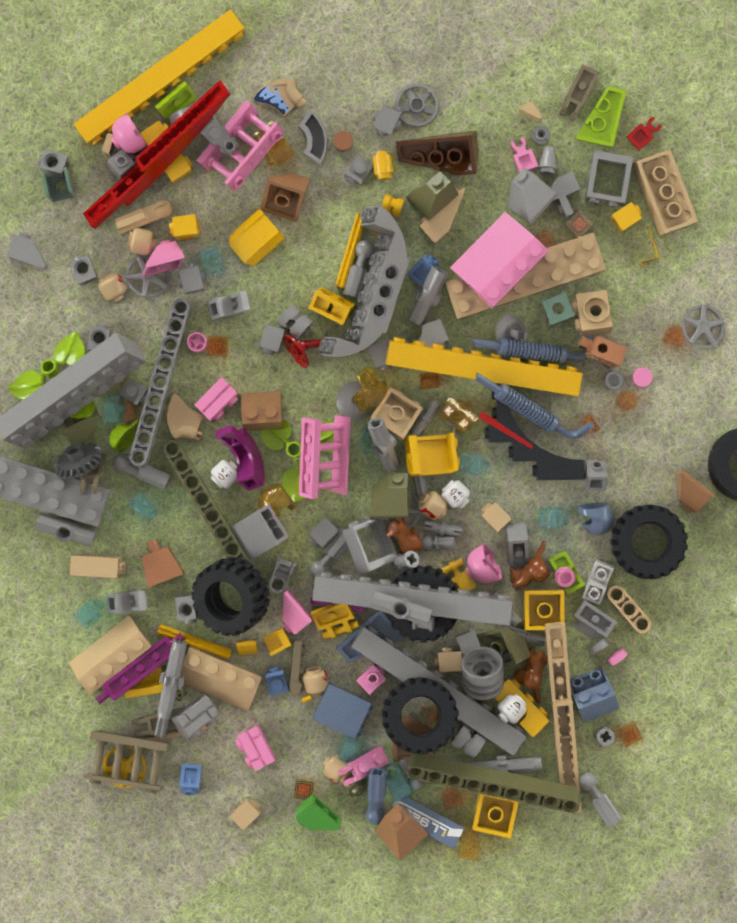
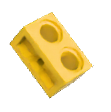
[169,214,201,241]
[308,287,356,325]

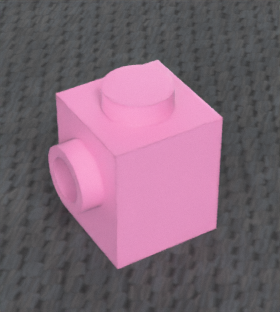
[356,663,387,695]

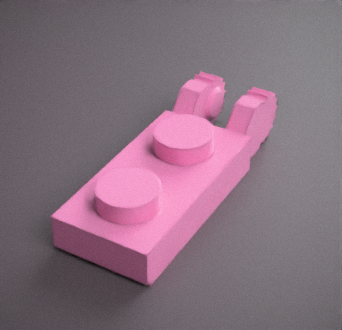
[338,746,389,786]

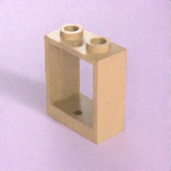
[70,554,126,578]

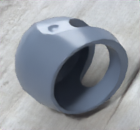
[578,503,614,536]

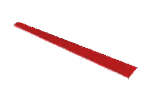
[478,411,533,449]

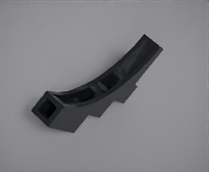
[485,383,585,481]

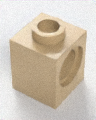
[481,502,512,532]
[230,797,261,830]

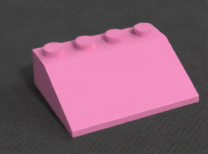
[450,212,549,309]

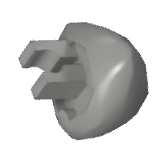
[495,313,528,342]

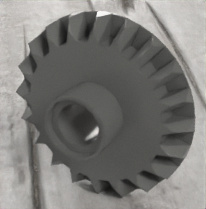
[53,442,103,479]

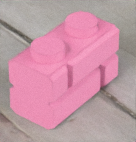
[194,377,239,422]
[236,724,276,771]

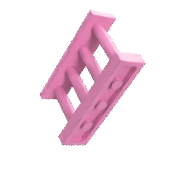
[196,101,284,192]
[299,415,351,499]

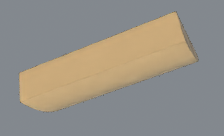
[632,149,698,237]

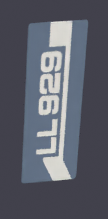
[390,793,464,849]

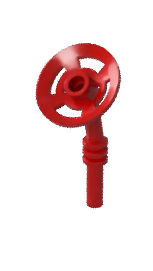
[283,334,362,368]

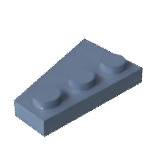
[336,610,406,663]

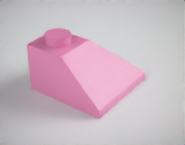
[143,240,185,277]
[282,589,313,634]

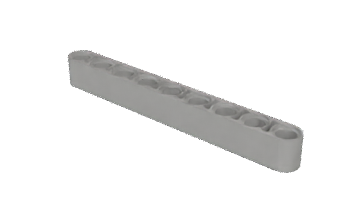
[130,298,191,468]

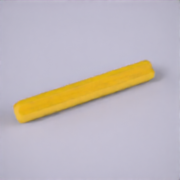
[335,213,364,289]
[157,624,232,659]

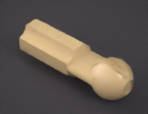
[114,199,173,236]

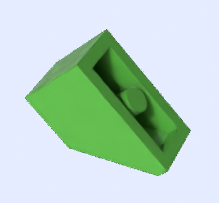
[296,794,341,830]

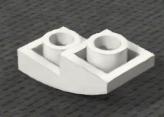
[582,559,614,605]

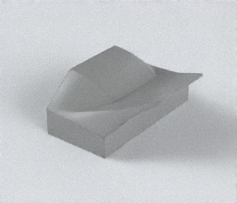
[574,600,617,640]

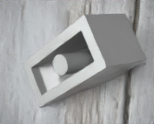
[7,233,48,270]
[506,523,529,568]

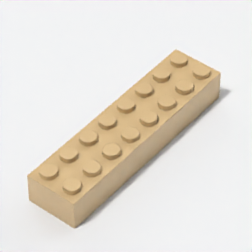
[444,232,606,321]

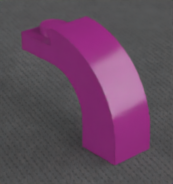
[215,425,265,491]

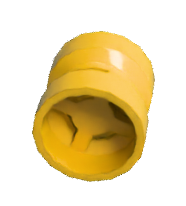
[382,193,405,218]

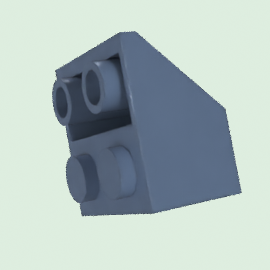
[570,667,620,723]

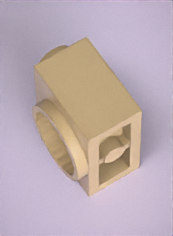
[572,290,613,337]

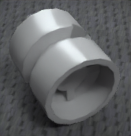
[277,303,314,340]
[450,723,487,759]

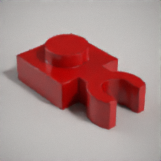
[626,117,662,151]

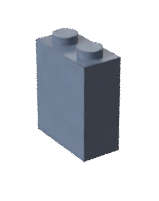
[312,682,373,739]

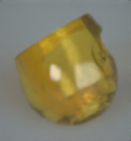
[258,483,296,517]

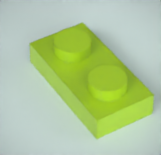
[155,81,197,122]

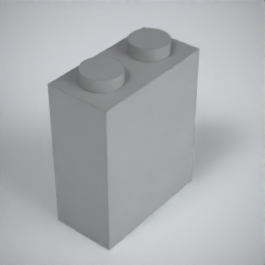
[230,504,289,561]

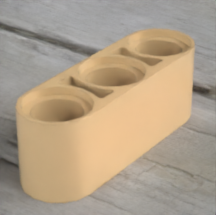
[606,585,651,633]

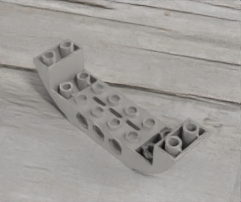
[319,205,410,357]

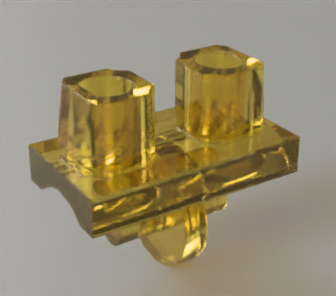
[440,397,478,433]

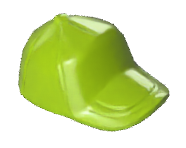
[109,418,140,453]

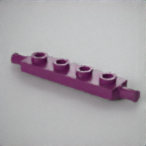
[95,633,185,704]

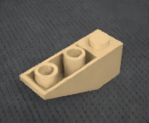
[419,187,465,245]

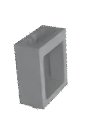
[585,150,633,208]
[342,516,398,575]

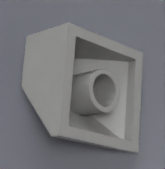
[508,167,558,224]

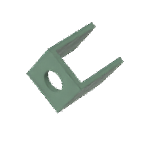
[41,167,76,202]
[539,292,575,328]

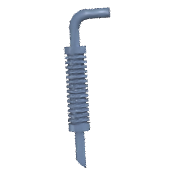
[470,335,594,364]
[476,372,594,439]

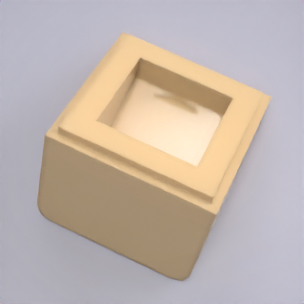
[518,101,542,122]

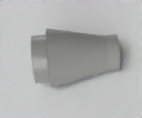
[538,146,557,177]

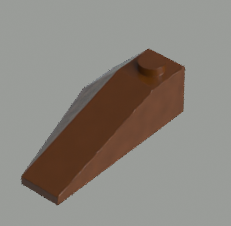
[396,131,479,176]

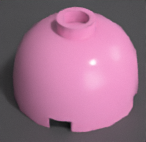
[111,113,148,153]
[466,544,502,584]

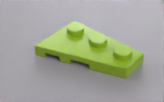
[574,86,626,148]

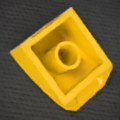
[229,209,285,266]

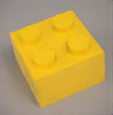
[523,589,565,630]
[471,793,519,838]

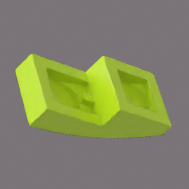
[549,550,585,596]

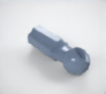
[366,768,387,824]

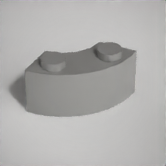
[299,110,327,168]

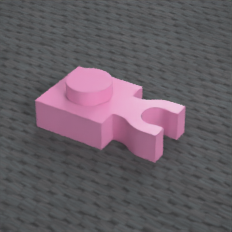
[510,138,538,173]

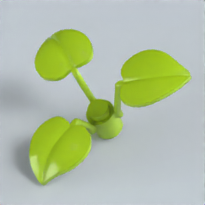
[7,331,95,419]
[259,419,334,502]

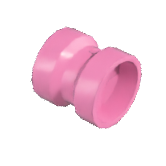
[187,332,208,353]

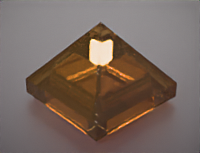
[207,336,228,357]
[420,372,440,389]
[583,413,600,431]

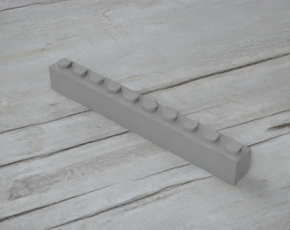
[312,572,514,626]
[351,625,527,756]

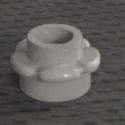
[531,126,551,145]

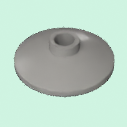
[337,381,376,420]

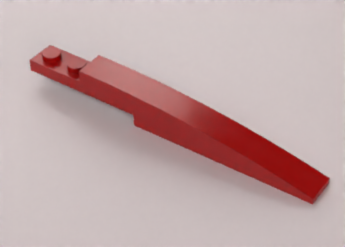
[83,80,230,229]

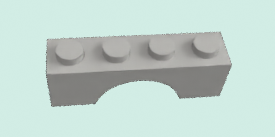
[367,319,449,371]

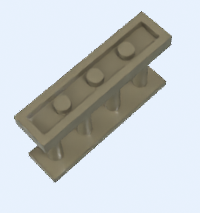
[84,730,171,794]

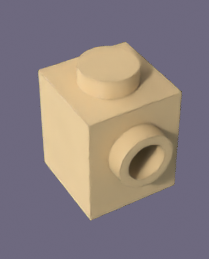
[434,647,462,672]

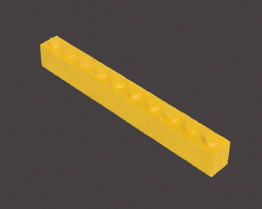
[73,9,245,146]
[385,337,583,396]

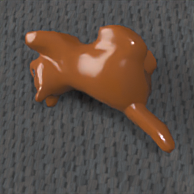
[385,518,423,554]
[509,540,550,591]
[514,647,548,703]

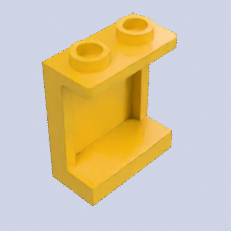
[404,432,460,477]

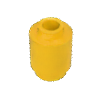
[372,151,394,181]

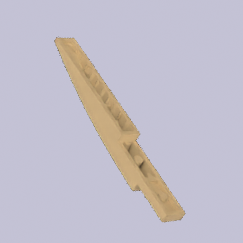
[545,622,582,814]

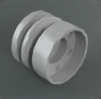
[461,647,504,700]

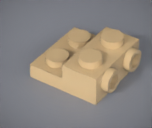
[369,387,423,441]

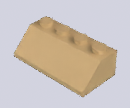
[69,615,154,695]
[180,646,263,711]

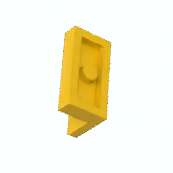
[125,666,163,698]

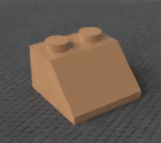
[241,391,283,431]

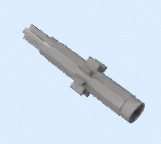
[154,640,187,738]
[465,754,542,773]

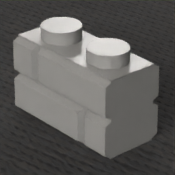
[171,695,219,739]

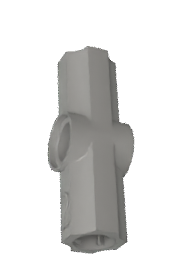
[408,266,448,326]
[367,417,400,473]
[35,512,96,547]
[370,591,433,626]

